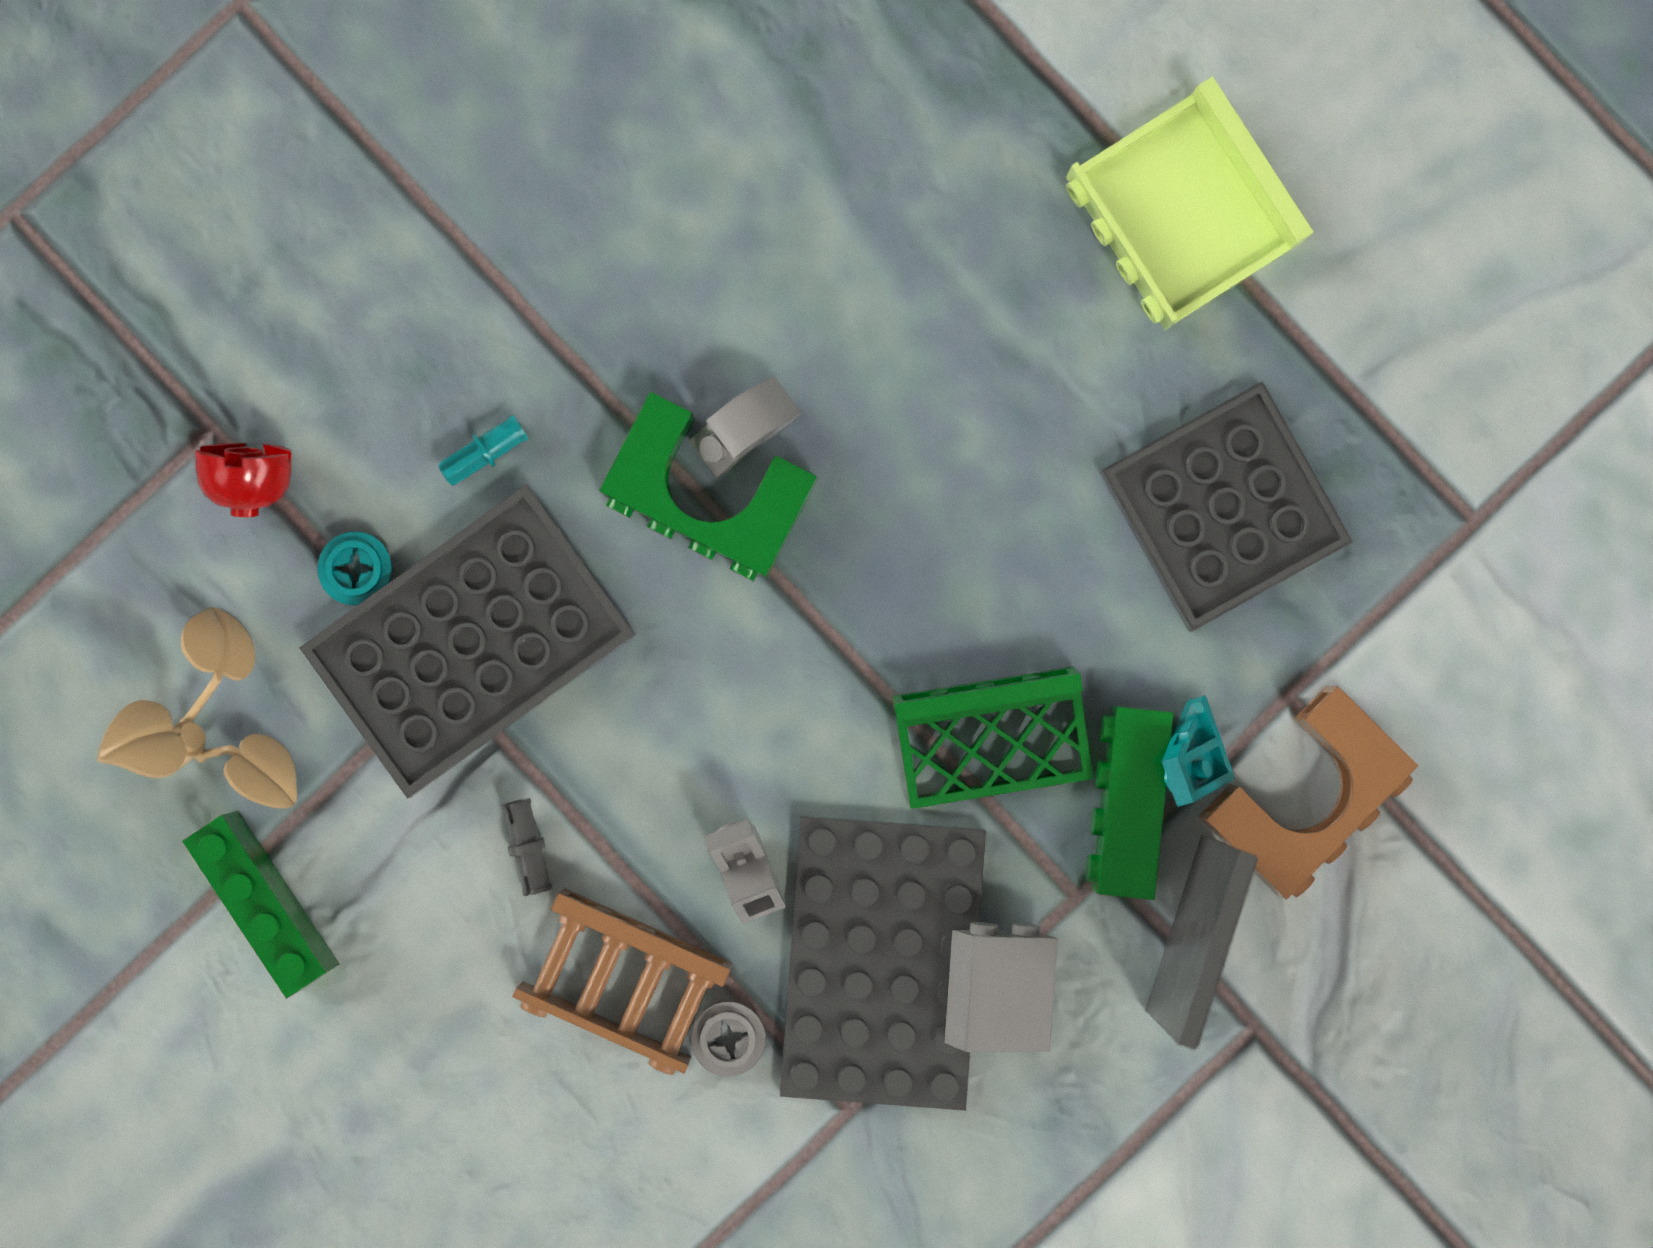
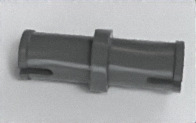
[501,798,552,896]

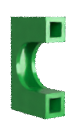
[599,391,817,582]

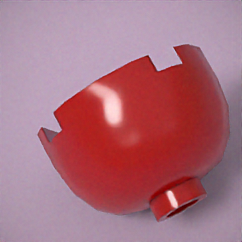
[195,443,292,517]

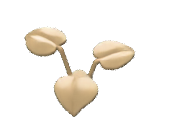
[97,607,297,809]

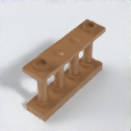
[512,888,733,1075]

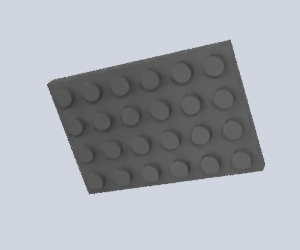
[299,484,636,799]
[780,816,986,1111]

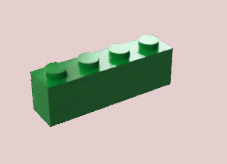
[1086,706,1173,900]
[182,811,340,999]

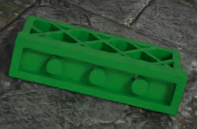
[892,666,1093,809]

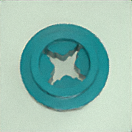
[317,532,394,606]

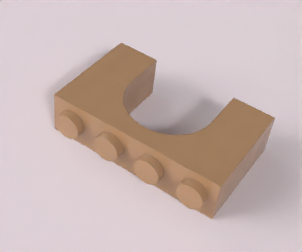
[1197,686,1418,900]

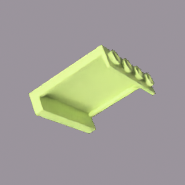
[1066,76,1314,330]

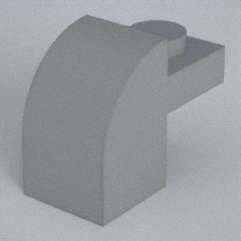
[689,376,802,478]
[704,819,786,924]

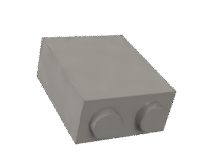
[944,922,1058,1052]

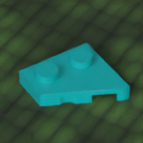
[1161,695,1235,807]

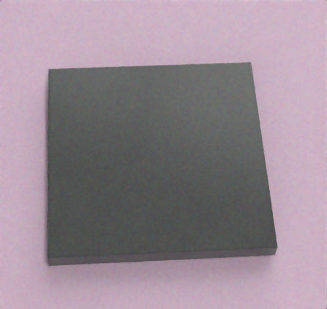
[1100,381,1353,632]
[1145,835,1258,1050]

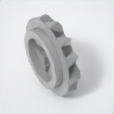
[691,1001,766,1077]

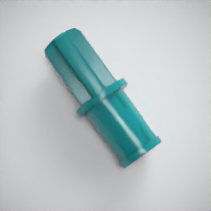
[438,415,529,486]

